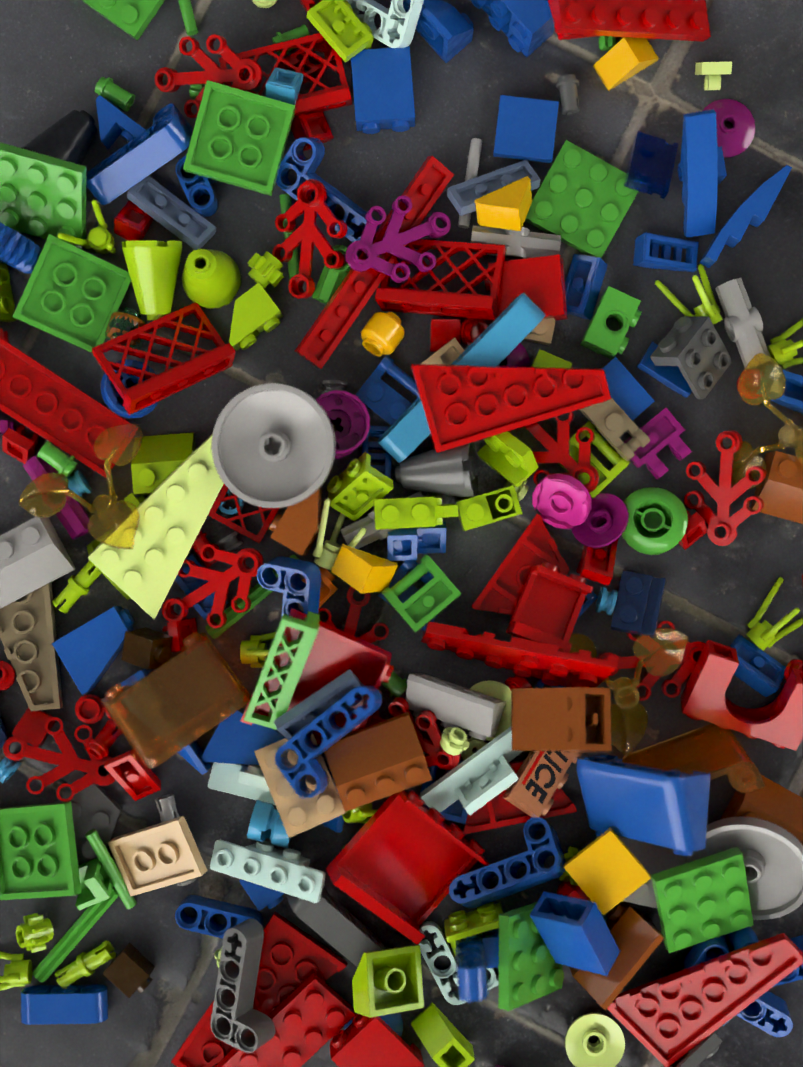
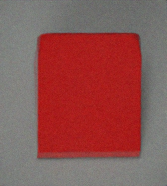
[291,111,334,151]
[114,200,153,241]
[430,319,461,352]
[12,707,55,747]

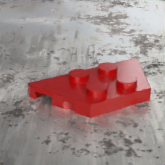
[471,514,570,615]
[463,759,577,834]

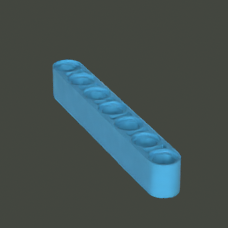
[377,293,545,463]

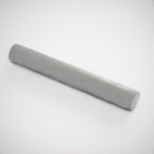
[458,138,483,229]

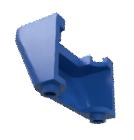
[576,754,710,856]

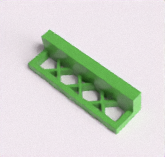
[244,611,320,730]

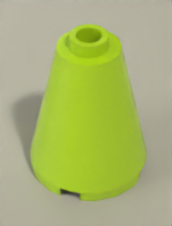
[122,240,183,320]
[182,249,241,309]

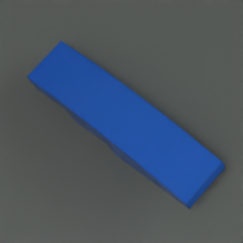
[680,109,718,238]
[699,165,792,268]

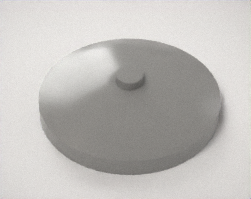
[212,383,336,508]
[686,817,803,920]

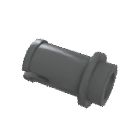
[556,74,581,116]

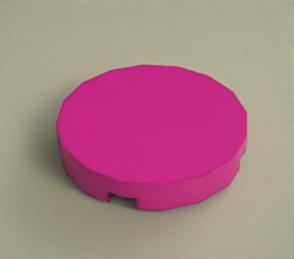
[532,473,592,529]

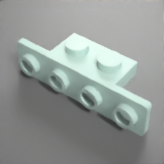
[420,726,523,815]
[208,762,275,805]
[210,839,326,903]

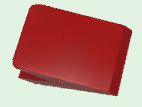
[577,539,618,586]
[104,746,161,801]

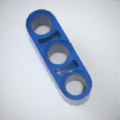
[175,895,264,939]
[21,984,108,1025]

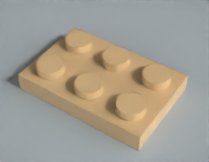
[254,732,346,838]
[107,816,208,896]

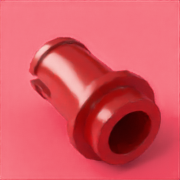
[191,530,217,568]
[87,720,123,760]

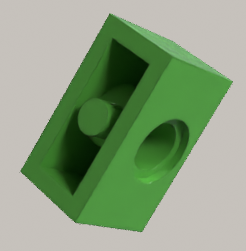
[580,286,642,360]

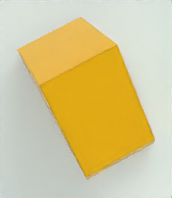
[593,37,659,91]
[475,176,532,231]
[331,544,398,593]

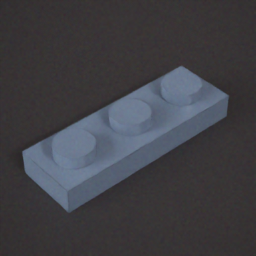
[447,160,540,216]
[127,176,217,250]
[274,669,365,740]

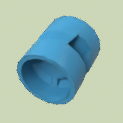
[247,800,291,849]

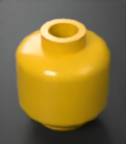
[361,312,405,357]

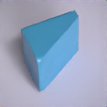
[266,68,303,105]

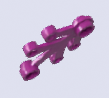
[345,195,451,283]

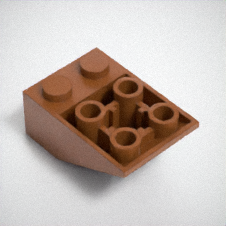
[269,485,323,556]
[512,687,611,753]

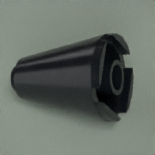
[22,110,97,165]

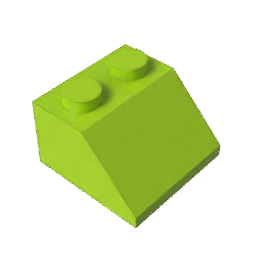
[131,432,196,496]
[352,945,424,1018]

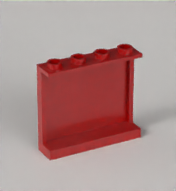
[240,609,394,745]
[325,790,489,945]

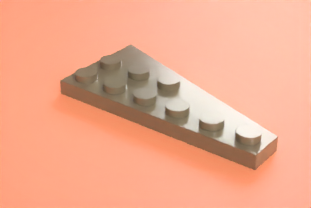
[0,582,63,711]

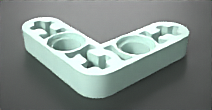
[346,0,424,48]
[418,921,499,1005]

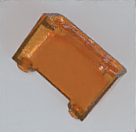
[100,632,251,768]
[622,723,765,793]

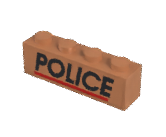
[502,751,583,818]

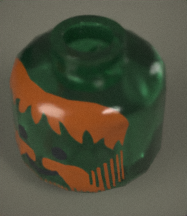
[105,307,147,350]

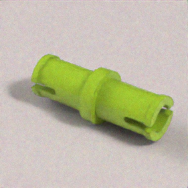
[52,560,102,614]
[55,940,116,989]

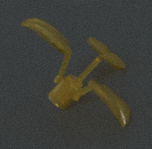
[719,353,803,490]
[19,424,143,549]
[569,628,688,756]

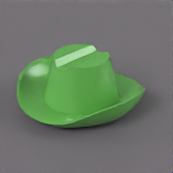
[622,487,688,555]

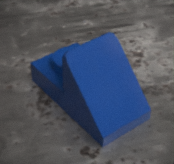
[96,95,145,149]

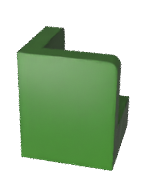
[75,858,113,910]

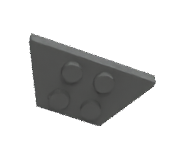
[60,770,123,866]

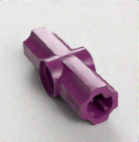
[23,455,96,540]

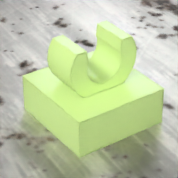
[695,62,732,90]

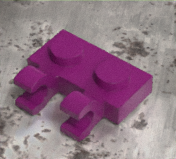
[624,408,692,480]

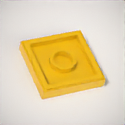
[563,827,651,915]

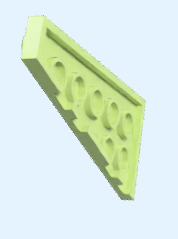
[88,433,224,620]

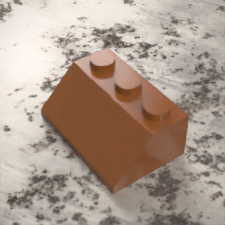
[751,451,803,524]
[324,712,432,812]
[721,768,803,845]
[569,901,664,1010]

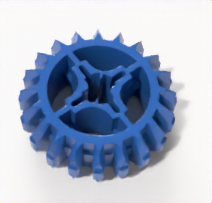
[0,223,42,274]

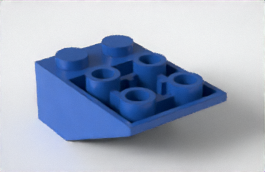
[470,0,555,58]

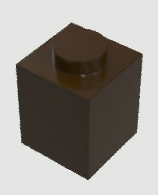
[122,627,173,670]
[103,942,155,998]

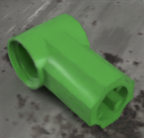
[312,245,351,305]

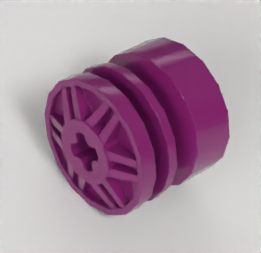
[316,390,370,459]

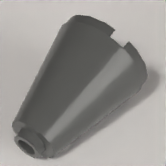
[395,442,478,498]

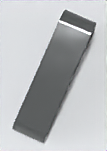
[287,884,389,967]
[211,918,275,1053]

